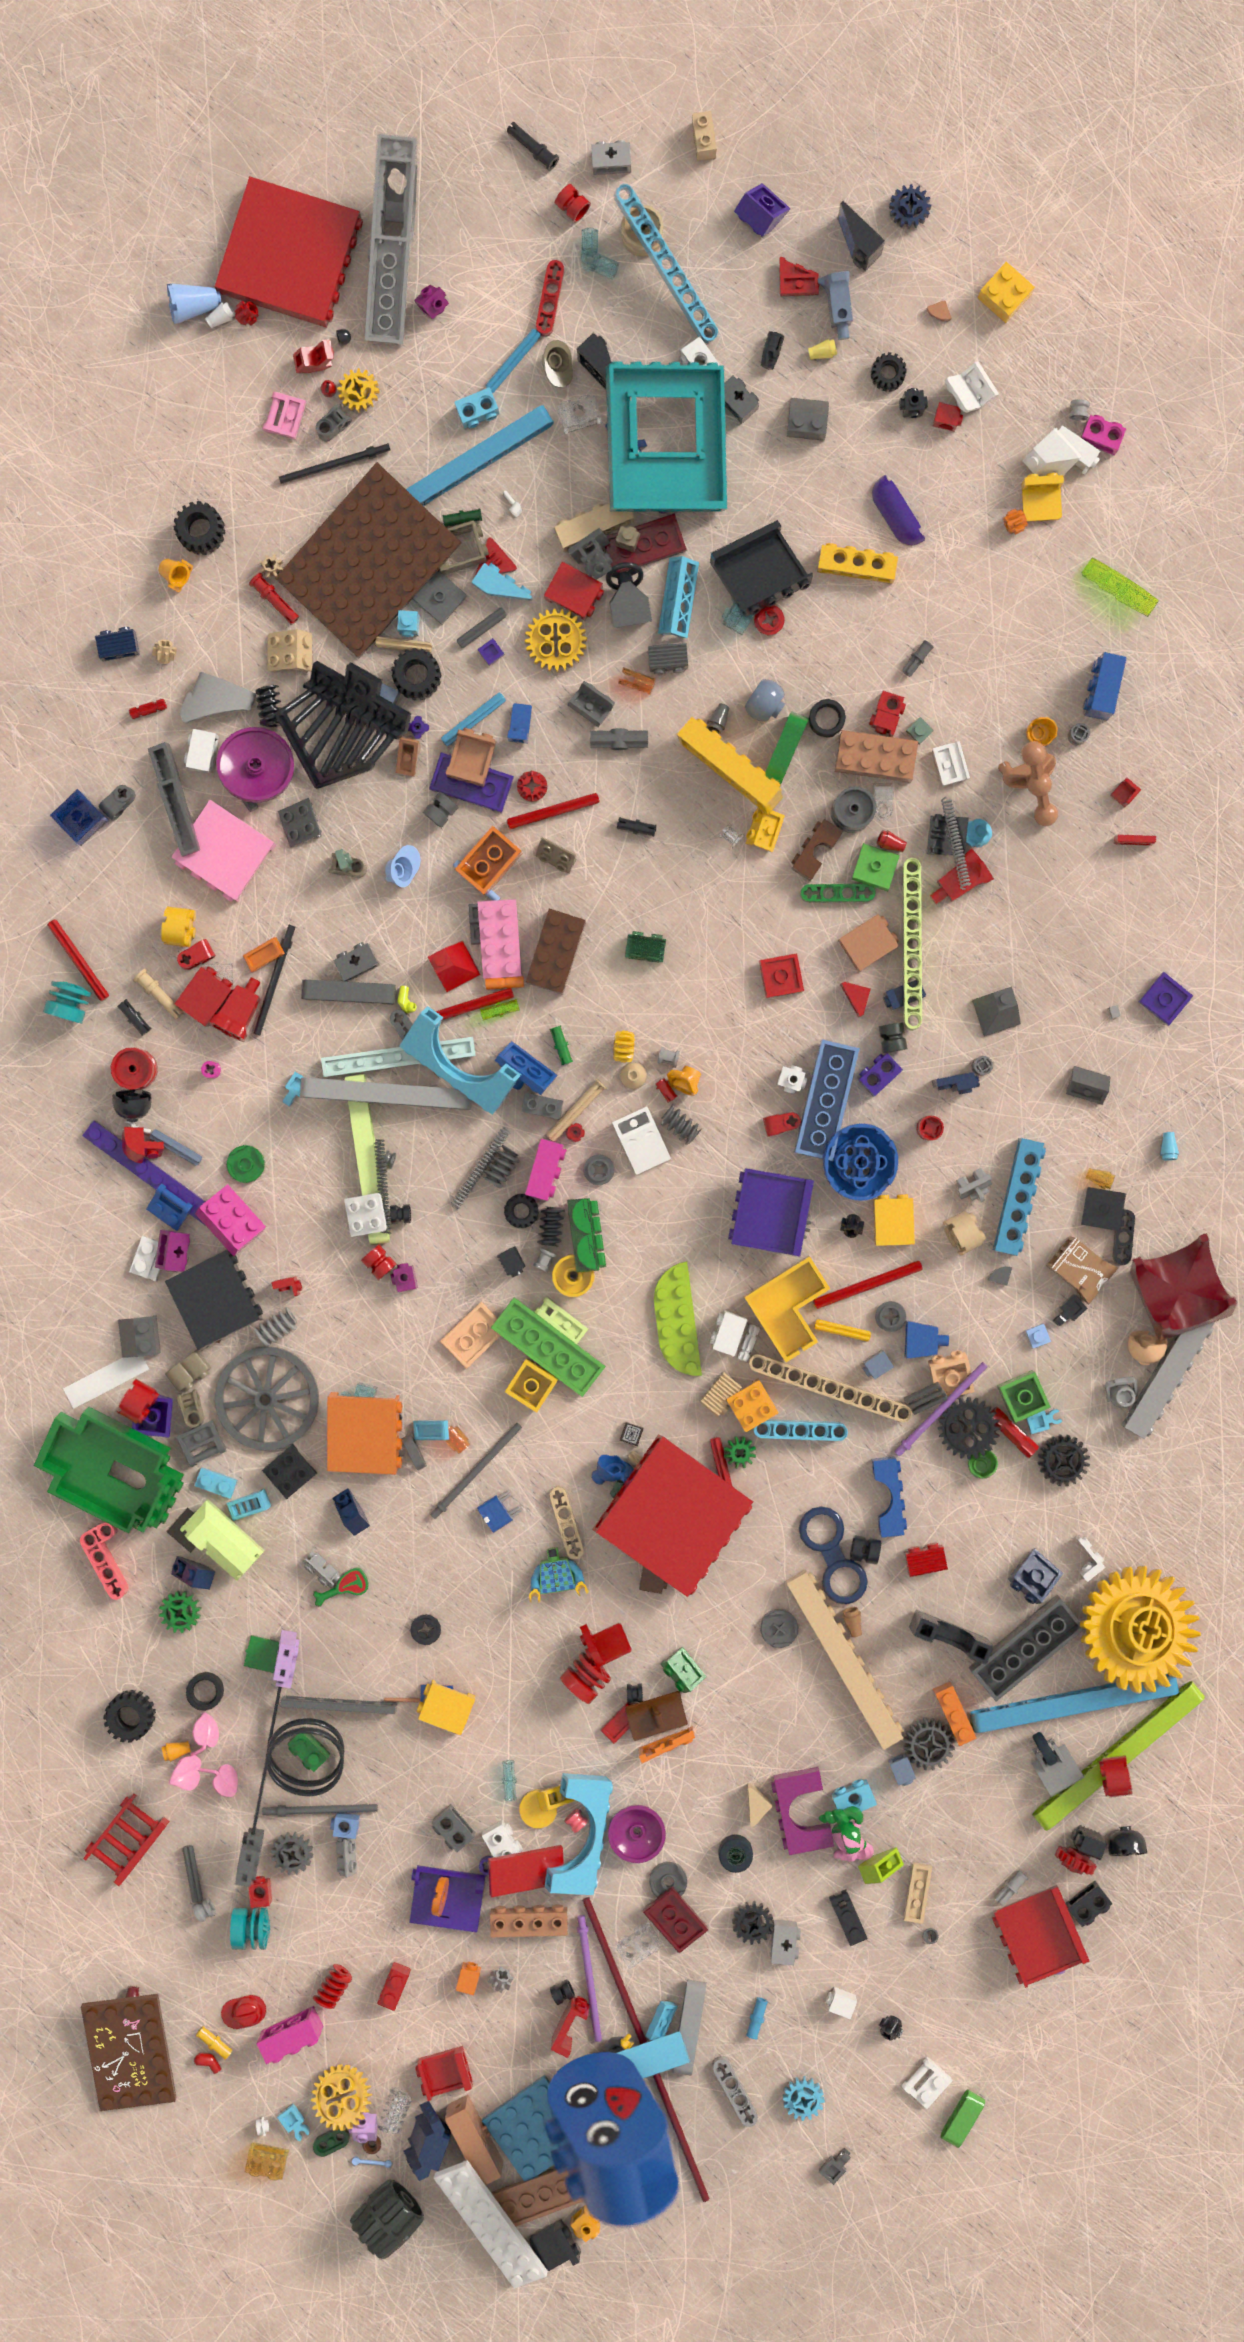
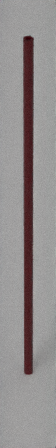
[582,1897,710,2202]

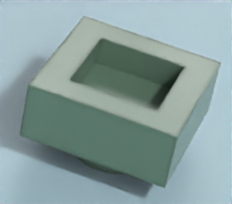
[906,717,934,745]
[335,849,353,872]

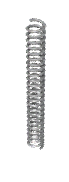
[941,797,971,890]
[451,1127,510,1211]

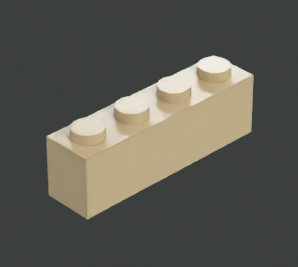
[554,503,634,552]

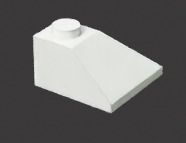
[1022,428,1082,476]

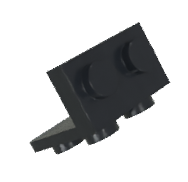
[529,2219,581,2271]

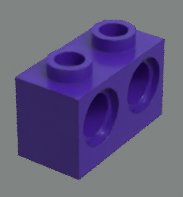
[858,1053,903,1097]

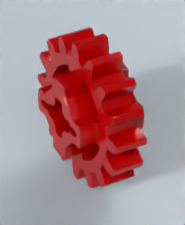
[1055,1846,1097,1876]

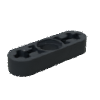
[1112,1209,1135,1265]

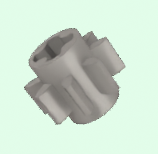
[488,1967,513,1993]

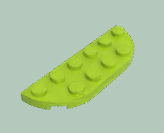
[654,1261,702,1376]

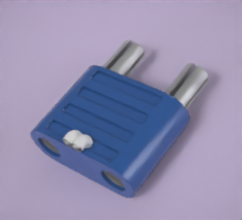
[477,1490,522,1533]

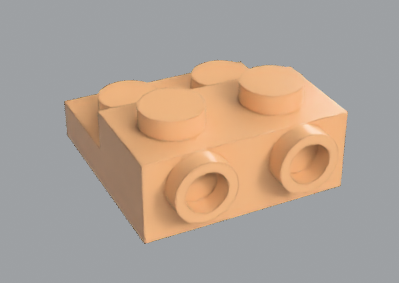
[928,1350,974,1397]

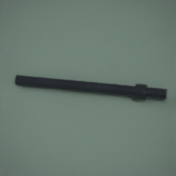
[279,443,391,484]
[253,924,296,1036]

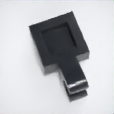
[1053,1294,1088,1326]

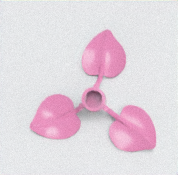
[169,1713,238,1797]

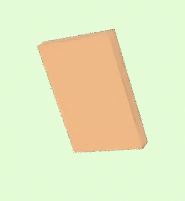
[440,1301,501,1369]

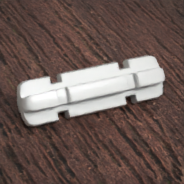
[738,1324,760,1362]

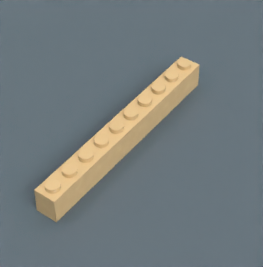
[786,1569,904,1750]

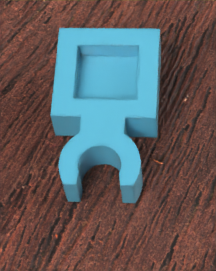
[1026,1409,1062,1434]
[277,2104,310,2141]

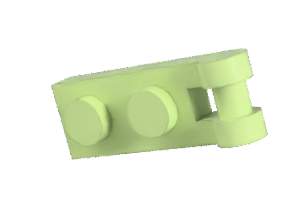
[534,1296,588,1344]

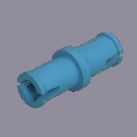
[746,1997,768,2040]

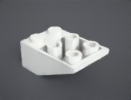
[612,1107,671,1175]

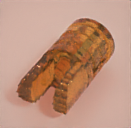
[618,667,656,695]

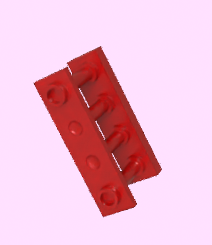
[83,1794,170,1887]

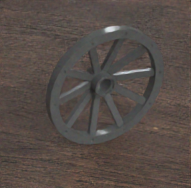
[215,1347,319,1450]

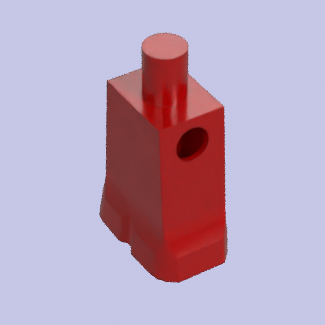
[930,848,994,905]
[209,977,261,1042]

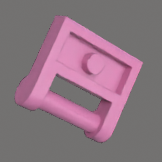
[262,392,306,440]

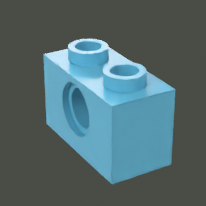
[832,1779,877,1811]

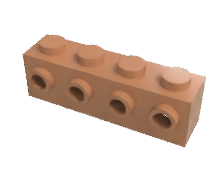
[490,1904,568,1938]

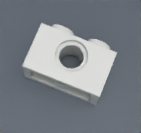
[680,336,720,366]

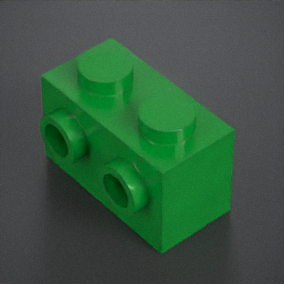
[287,1726,330,1772]

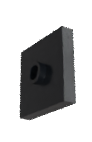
[1081,1187,1127,1231]

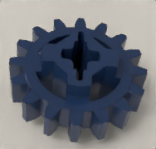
[889,184,931,229]

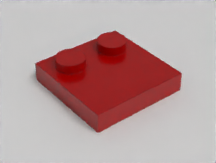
[759,953,804,998]

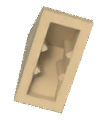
[747,1783,772,1827]

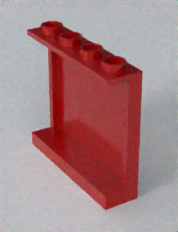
[992,1885,1090,1988]

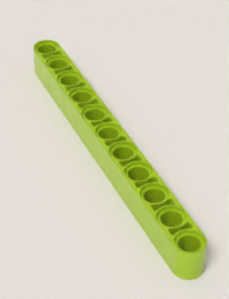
[1032,1681,1205,1831]

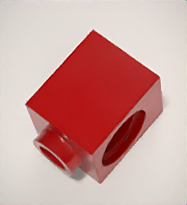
[933,402,963,432]
[875,690,906,716]
[248,1876,272,1908]

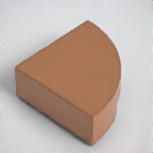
[926,300,952,321]

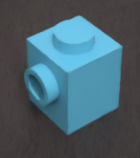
[397,610,420,637]

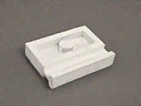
[932,741,970,787]
[129,1236,161,1281]

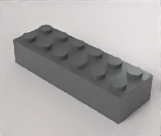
[968,1595,1084,1702]

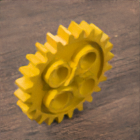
[525,608,587,672]
[311,2064,372,2131]

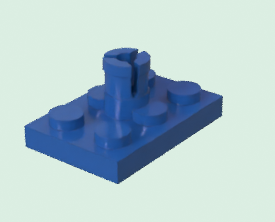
[494,1041,558,1095]

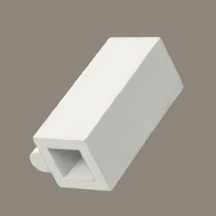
[1059,425,1100,475]

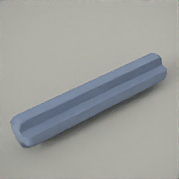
[149,1129,202,1166]

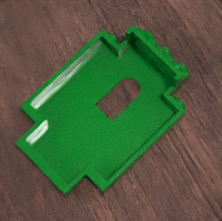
[33,1406,184,1534]

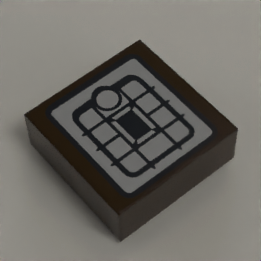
[620,1422,644,1447]

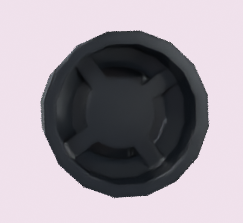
[850,1535,881,1565]

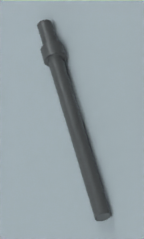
[262,1804,378,1817]

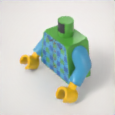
[529,1547,589,1603]

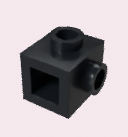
[899,388,928,419]

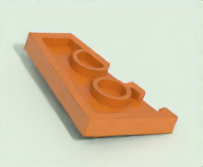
[639,1726,695,1763]

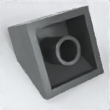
[787,398,829,441]
[118,1315,161,1358]

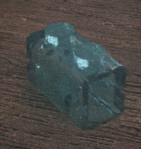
[722,598,754,635]

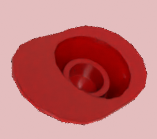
[221,1995,266,2029]

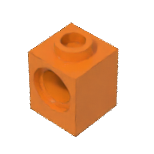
[456,1962,481,1996]

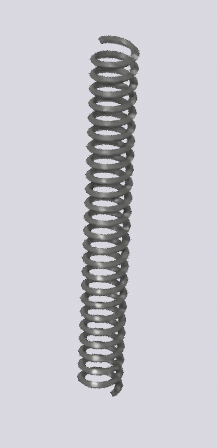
[374,1139,391,1235]

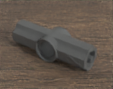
[590,728,648,750]

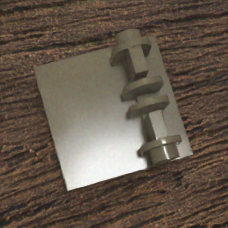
[536,837,577,874]

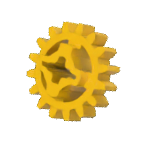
[337,368,380,413]

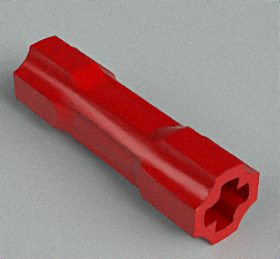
[990,1406,1039,1458]

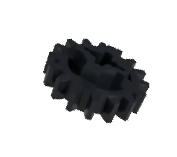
[732,1901,774,1945]

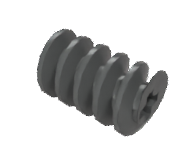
[661,1104,702,1145]
[483,1144,520,1188]

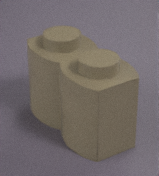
[165,1350,211,1392]

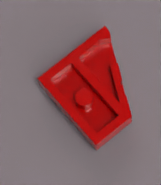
[779,257,819,296]

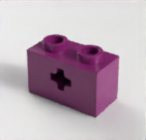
[155,1230,190,1272]

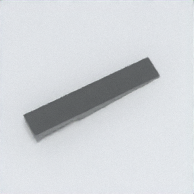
[148,742,200,857]

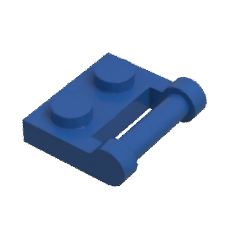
[146,1184,193,1231]

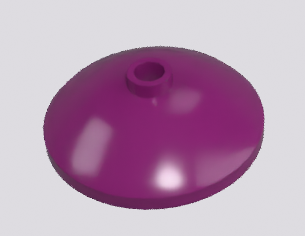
[608,1805,666,1863]

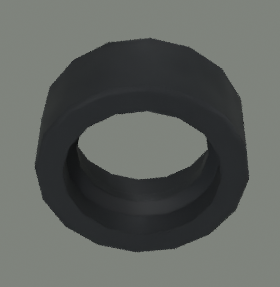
[809,699,846,738]
[186,1672,224,1711]

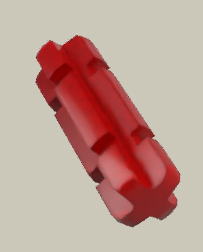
[129,699,167,719]

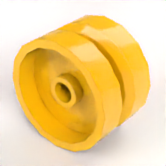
[552,1254,595,1297]

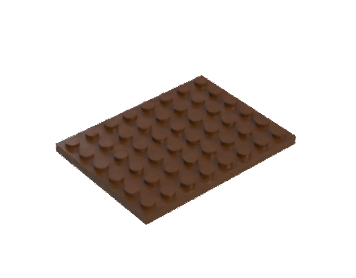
[275,462,462,658]

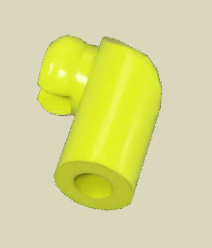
[397,986,417,1014]

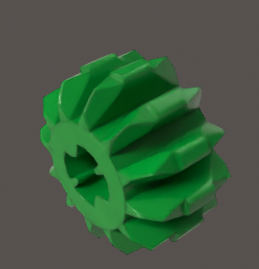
[724,1436,756,1468]

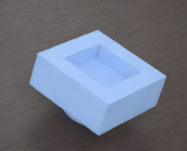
[1025,1323,1051,1349]

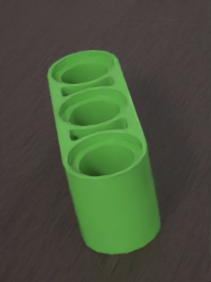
[940,2090,985,2148]

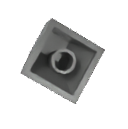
[972,987,1021,1036]

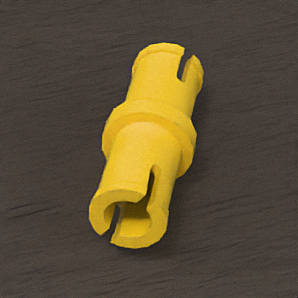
[196,2026,233,2060]

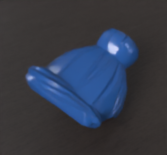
[591,1455,634,1485]

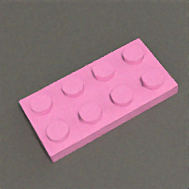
[478,899,522,979]

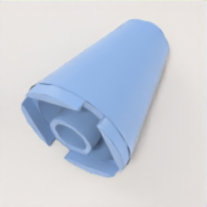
[167,283,221,324]

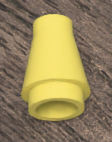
[808,339,837,360]

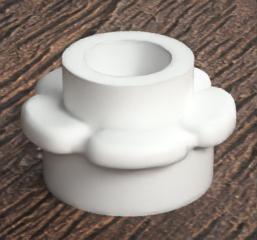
[256,2117,269,2137]

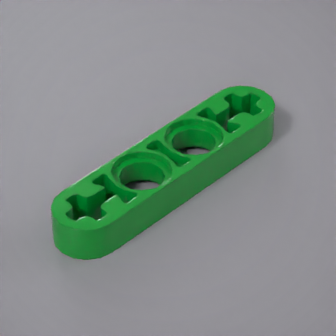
[800,884,876,902]

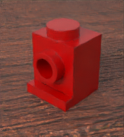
[869,710,900,737]

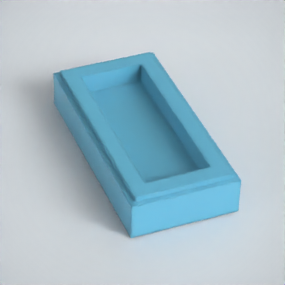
[413,1420,449,1440]

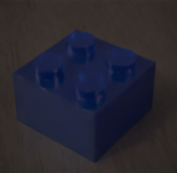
[50,789,109,846]

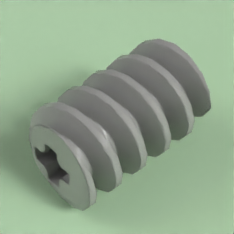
[254,1307,297,1346]

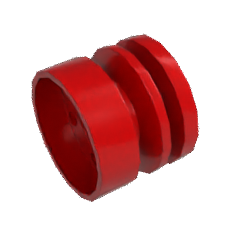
[560,1652,611,1704]

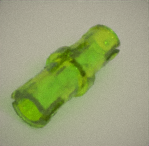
[480,999,520,1021]

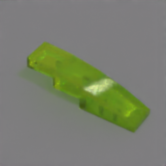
[1081,557,1159,617]

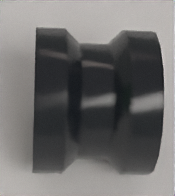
[627,1683,643,1703]

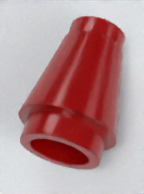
[877,830,907,852]

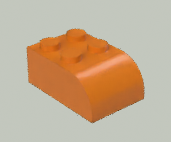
[455,825,523,895]

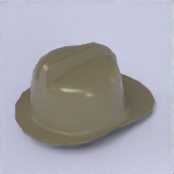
[541,340,573,388]

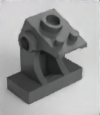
[568,528,613,580]

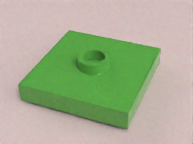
[851,843,900,892]

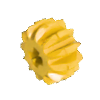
[613,1030,635,1063]

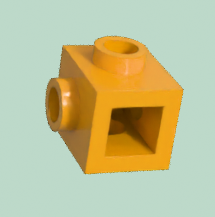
[570,2205,600,2242]

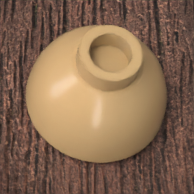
[620,1062,647,1089]

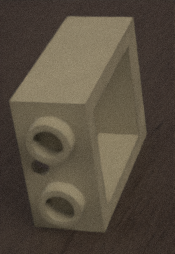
[440,520,489,575]

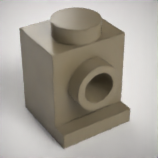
[616,525,640,552]

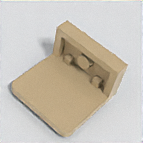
[267,629,312,672]

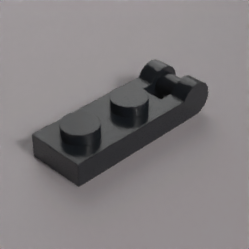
[829,1889,868,1946]

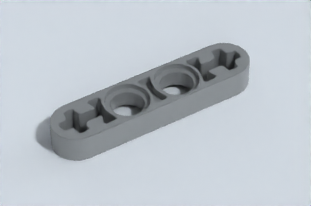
[713,2056,758,2127]

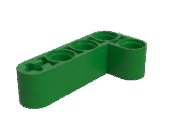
[765,711,809,785]

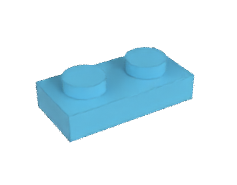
[195,1467,238,1499]
[646,2001,678,2040]

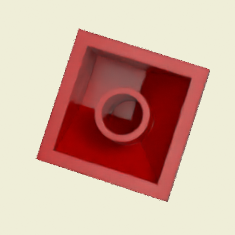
[428,941,481,992]

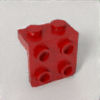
[580,1623,632,1667]

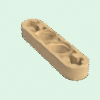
[550,1486,584,1559]

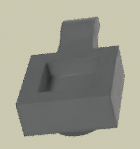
[819,2148,851,2185]

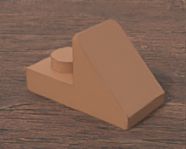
[396,737,421,777]

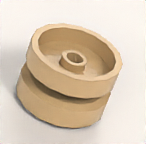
[621,204,664,257]

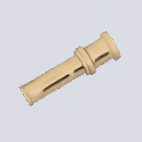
[133,969,184,1020]

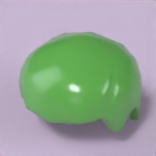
[968,1450,998,1479]

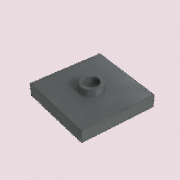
[413,570,467,625]

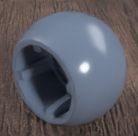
[745,679,785,722]

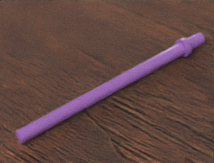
[894,1362,988,1457]
[577,1915,602,2042]

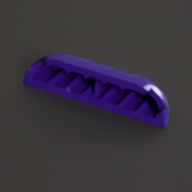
[872,475,925,545]

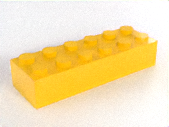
[677,717,783,815]

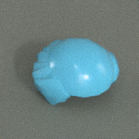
[966,819,992,848]

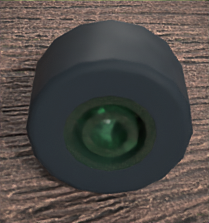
[718,1834,753,1873]

